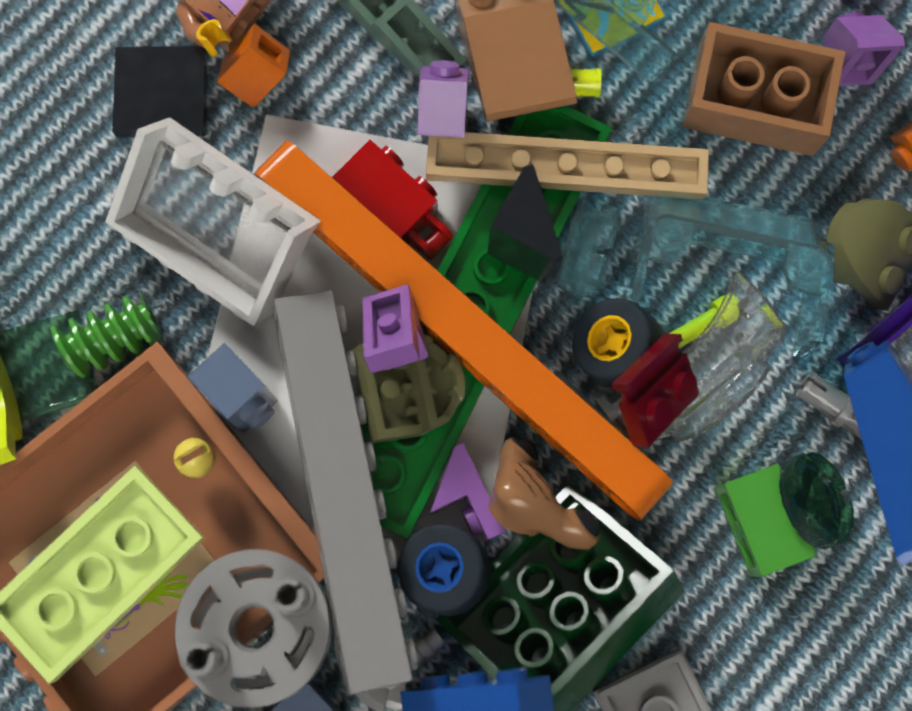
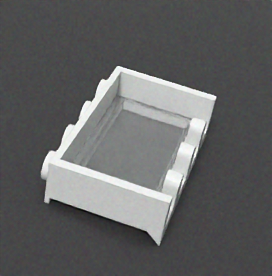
[105,117,321,326]

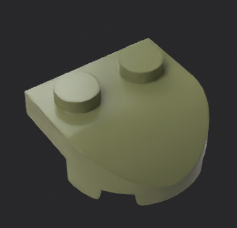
[826,198,912,311]
[353,335,465,444]

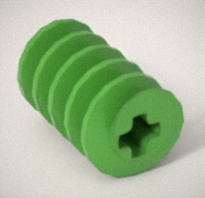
[50,290,161,378]

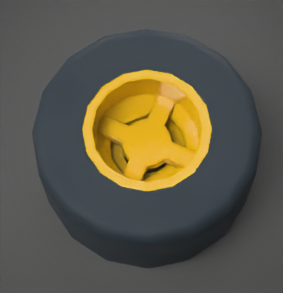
[572,298,664,389]

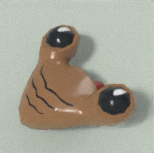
[488,437,601,550]

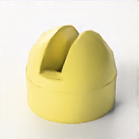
[173,438,216,478]

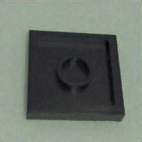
[112,46,208,137]

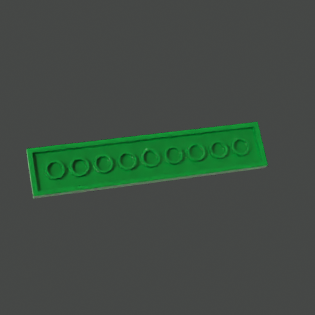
[360,106,612,540]

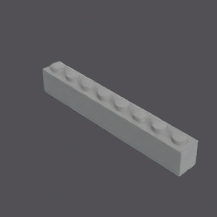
[274,290,418,696]

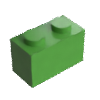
[714,463,817,577]

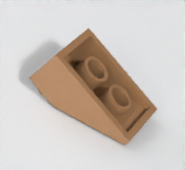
[455,0,577,122]

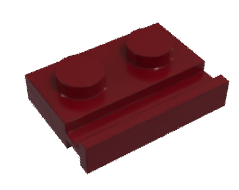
[612,334,699,447]

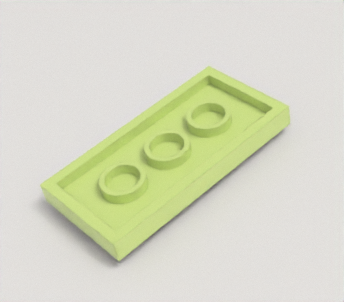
[0,465,206,684]

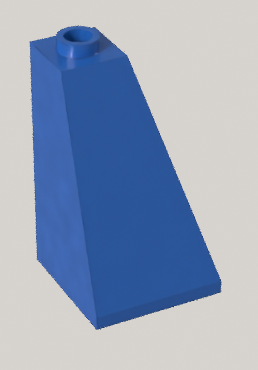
[844,340,912,566]

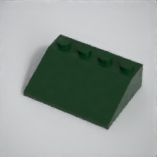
[436,482,684,711]

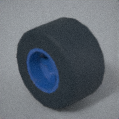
[397,523,492,616]

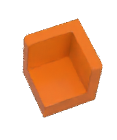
[217,23,290,107]

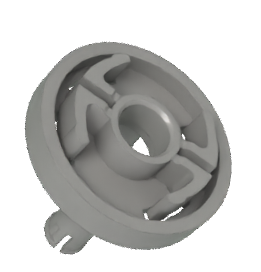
[175,549,332,708]

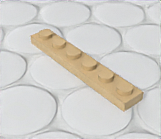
[426,132,709,200]

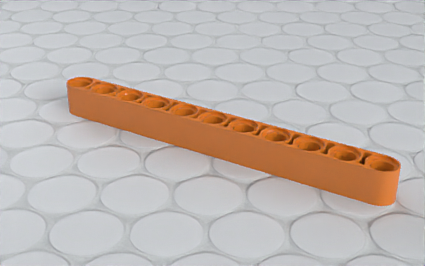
[253,140,673,521]

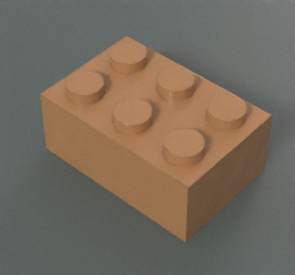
[681,22,845,156]

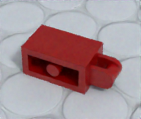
[332,140,453,260]

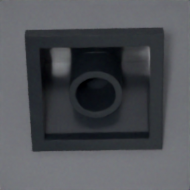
[487,165,563,285]

